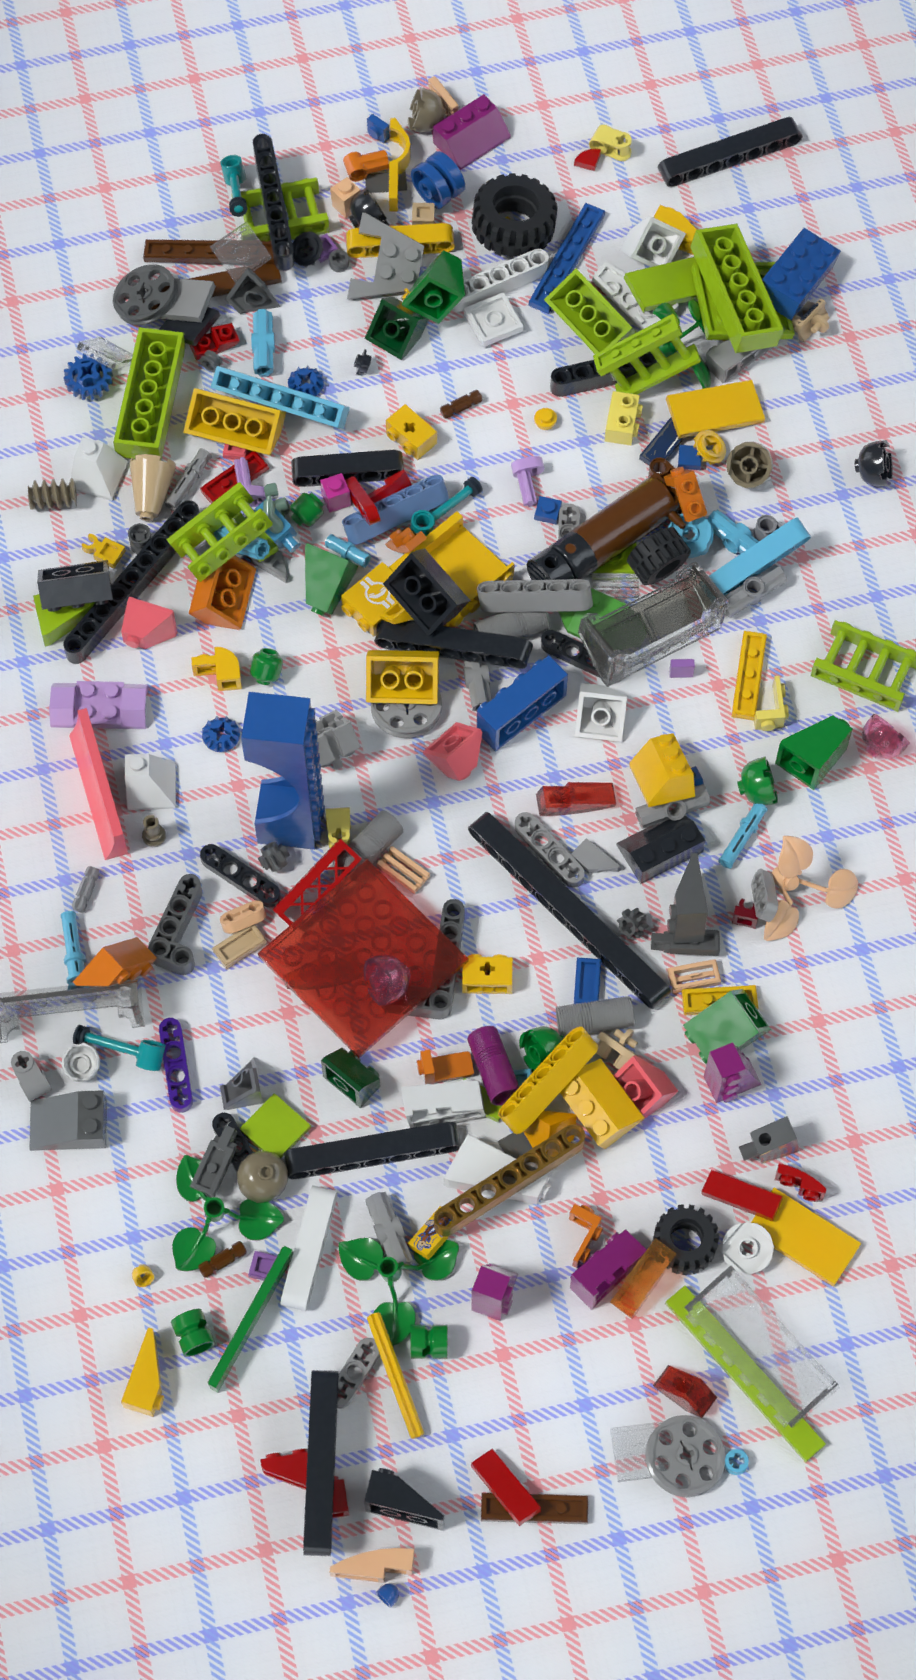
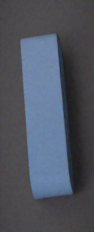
[342,475,449,545]

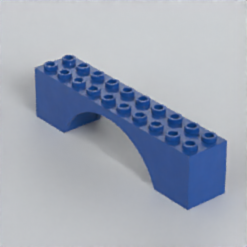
[241,692,325,850]

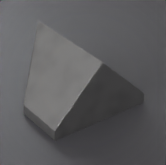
[220,1058,263,1110]

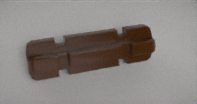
[440,390,482,419]
[198,1241,247,1278]

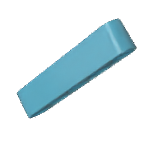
[703,517,811,602]

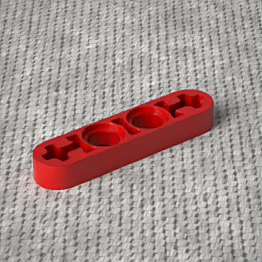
[345,476,381,526]

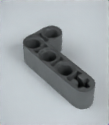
[148,874,202,975]

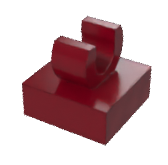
[732,898,758,929]

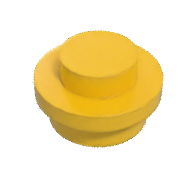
[534,408,557,430]

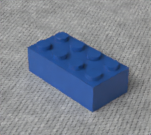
[762,227,841,320]
[477,655,568,752]

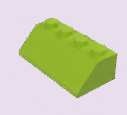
[544,268,637,354]

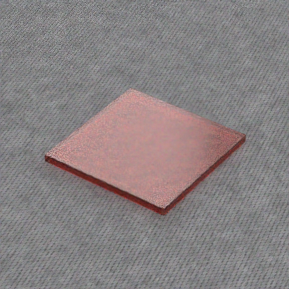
[257,859,469,1058]

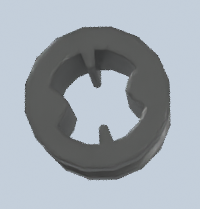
[329,250,349,272]
[200,350,223,373]

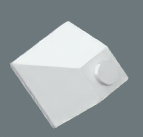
[620,216,686,267]
[71,437,128,501]
[575,683,627,742]
[125,754,176,810]

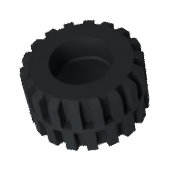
[627,527,691,585]
[653,1204,719,1275]

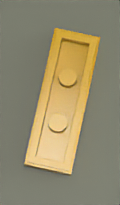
[681,985,758,1016]

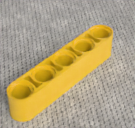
[346,223,455,258]
[498,1026,598,1134]

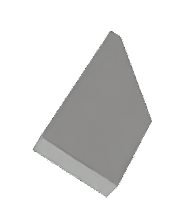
[250,551,288,583]
[571,838,620,873]

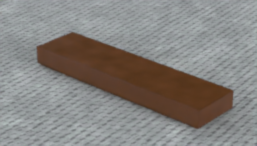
[481,1493,588,1524]

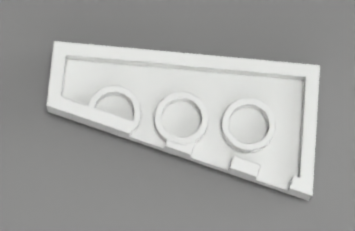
[592,261,679,330]

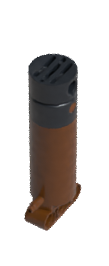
[526,458,686,580]

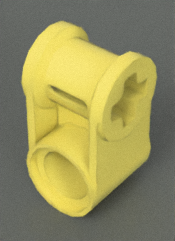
[589,124,632,161]
[326,807,351,849]

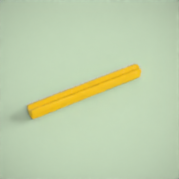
[367,1312,424,1439]

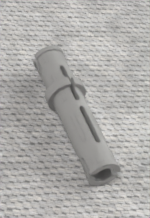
[164,448,212,511]

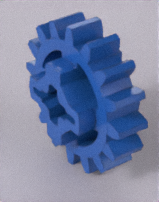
[63,353,113,400]

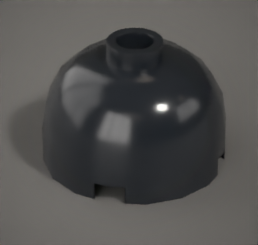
[349,187,390,228]
[854,440,893,487]

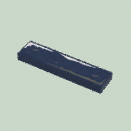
[639,418,684,465]

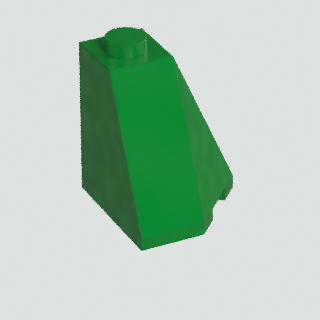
[305,543,359,616]

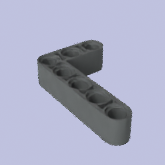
[380,899,465,1020]

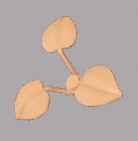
[764,836,858,941]

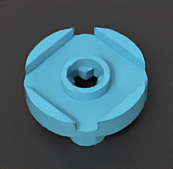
[668,513,714,558]

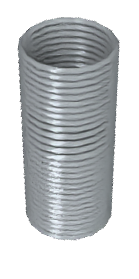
[473,612,549,637]
[333,810,403,882]
[556,996,635,1038]

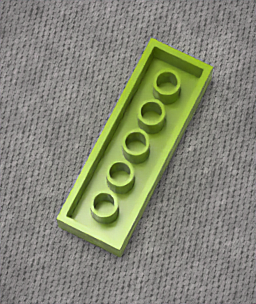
[690,223,784,353]
[113,327,186,461]

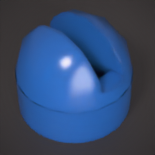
[375,1583,399,1608]

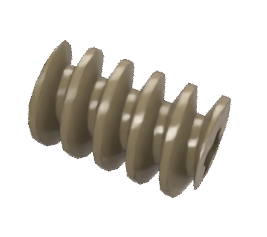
[28,478,77,510]

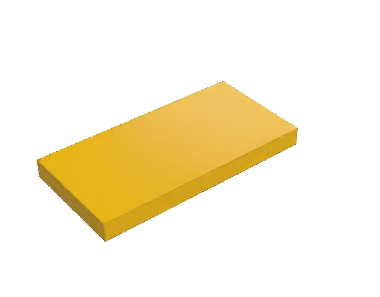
[666,380,765,439]
[751,1188,861,1287]

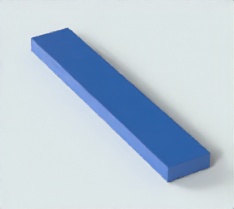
[528,203,605,314]

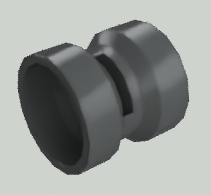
[128,523,152,554]

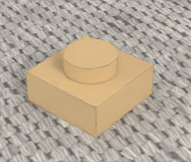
[412,203,435,225]

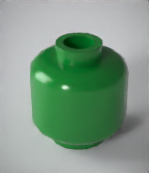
[290,492,324,527]
[250,648,283,685]

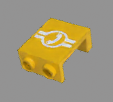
[341,562,397,637]

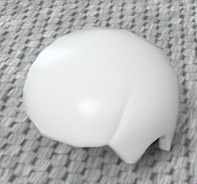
[62,1043,100,1082]

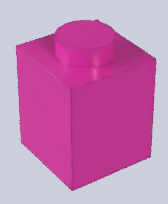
[320,473,351,513]

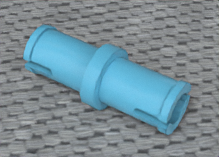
[325,534,371,568]

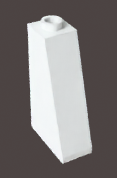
[444,1134,551,1205]

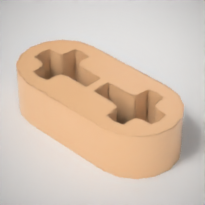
[220,901,267,934]

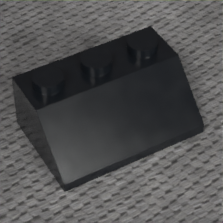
[383,548,470,637]
[37,560,113,611]
[616,816,706,884]

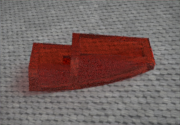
[536,782,616,816]

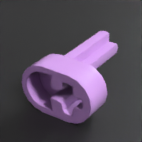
[511,456,545,507]
[234,457,266,507]

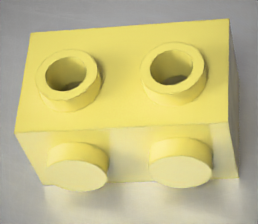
[605,391,643,445]

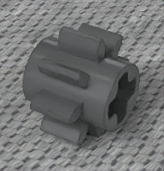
[258,842,290,872]
[617,908,649,939]

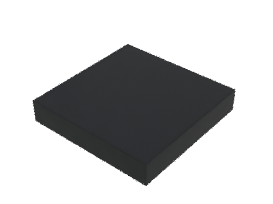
[159,307,221,346]

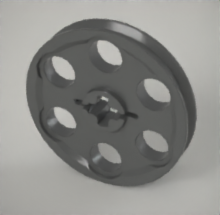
[113,264,178,325]

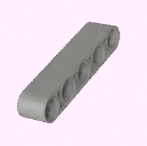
[477,579,593,612]

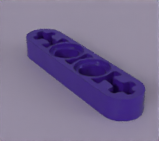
[159,1018,193,1113]

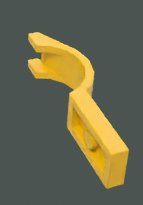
[389,118,411,212]

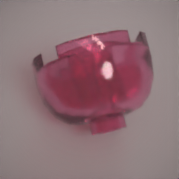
[862,714,910,759]
[364,954,410,1006]

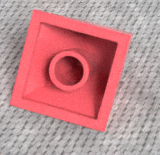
[121,597,178,649]
[423,722,482,781]
[614,1055,678,1118]

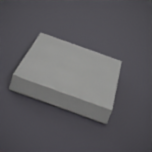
[161,278,216,322]

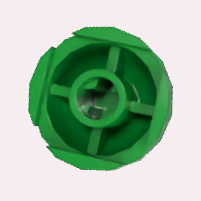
[737,756,778,806]
[519,1026,564,1073]

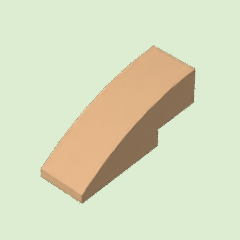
[330,1548,415,1583]

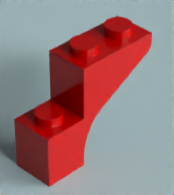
[260,1449,349,1518]

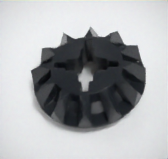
[292,232,324,268]

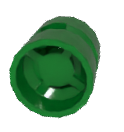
[171,1308,215,1357]
[410,1324,448,1359]

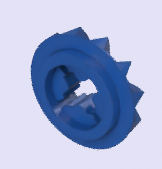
[288,365,324,396]
[202,716,240,752]

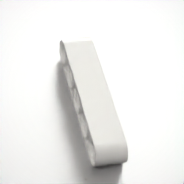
[452,249,549,312]
[281,1185,338,1311]

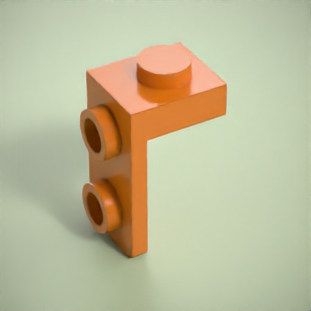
[664,467,707,522]
[416,1049,474,1085]
[569,1203,603,1268]

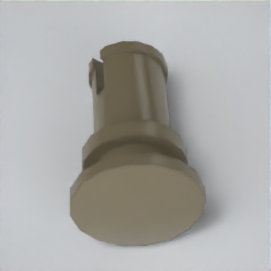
[142,815,166,847]

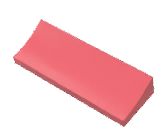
[69,708,128,860]

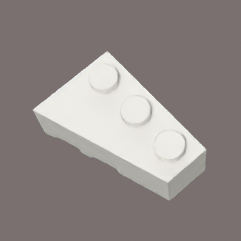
[401,1079,486,1128]

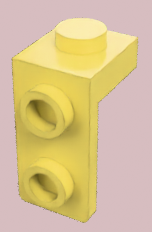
[754,676,789,731]

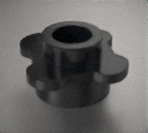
[354,349,372,375]

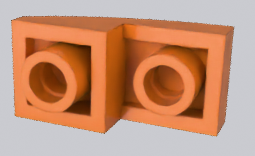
[385,527,427,553]

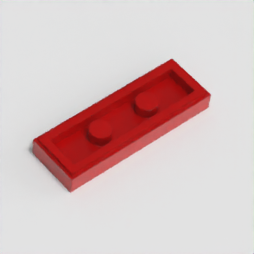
[200,451,269,504]
[701,1170,783,1222]
[471,1449,541,1526]

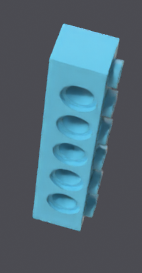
[210,366,350,429]

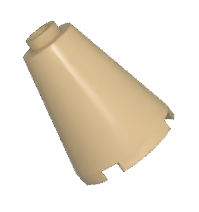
[130,454,176,521]

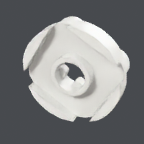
[722,1222,774,1275]

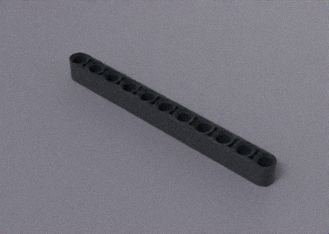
[468,812,671,1009]

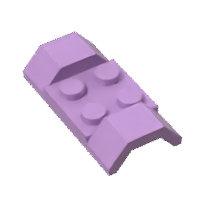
[49,681,149,729]

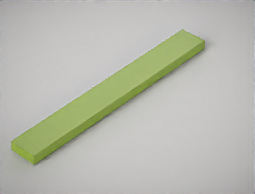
[665,1285,826,1463]

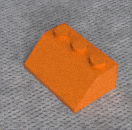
[188,555,257,630]
[73,937,157,986]

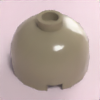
[408,87,446,133]
[726,441,773,488]
[237,1151,288,1203]

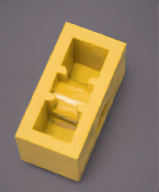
[386,404,437,460]
[462,954,512,994]

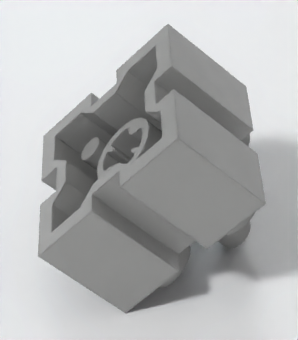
[316,710,361,770]

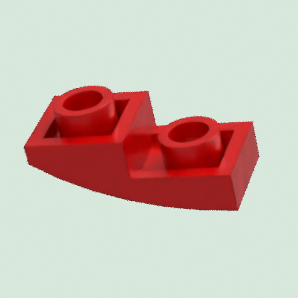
[189,323,240,360]
[367,469,412,503]
[775,1163,827,1202]

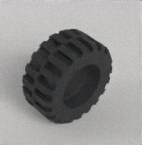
[472,173,558,258]

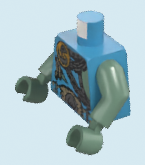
[254,483,301,553]

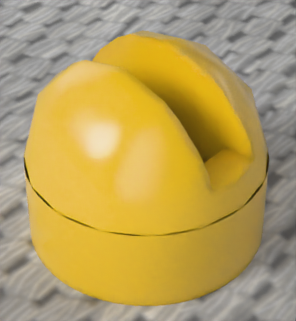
[132,1264,154,1287]

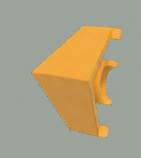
[524,1110,577,1157]

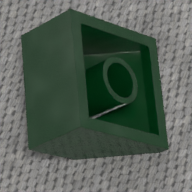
[364,296,429,360]
[321,1047,380,1108]

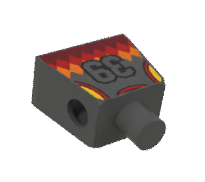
[739,1116,799,1164]

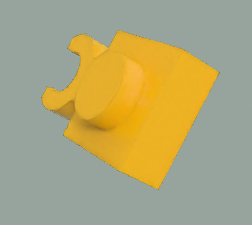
[81,534,126,569]

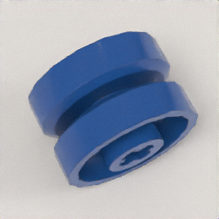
[411,151,465,209]

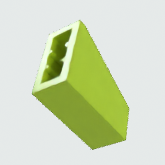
[33,594,95,647]

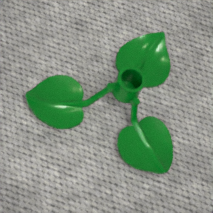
[653,299,711,389]
[172,1155,284,1271]
[338,1238,459,1346]

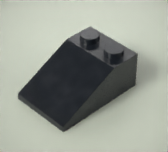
[364,1468,444,1531]

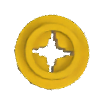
[693,430,726,465]

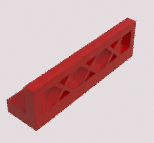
[272,838,362,930]

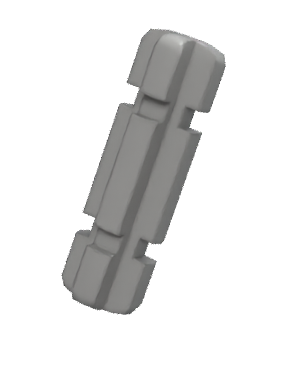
[72,866,100,913]

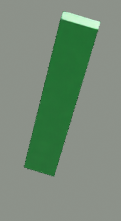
[207,1246,293,1392]

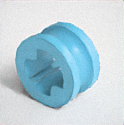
[725,1449,749,1475]

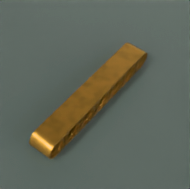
[434,1124,585,1236]

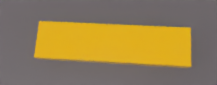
[731,631,767,721]

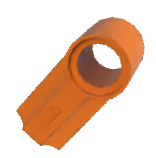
[343,150,389,182]

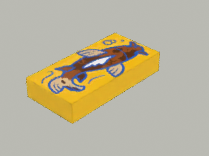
[408,1206,452,1260]

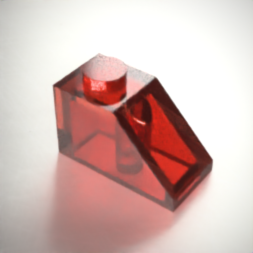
[653,1365,717,1418]

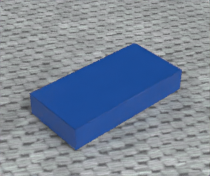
[574,957,601,1004]

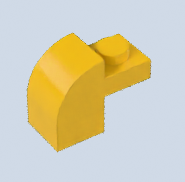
[191,647,242,691]

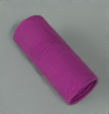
[467,1026,519,1106]

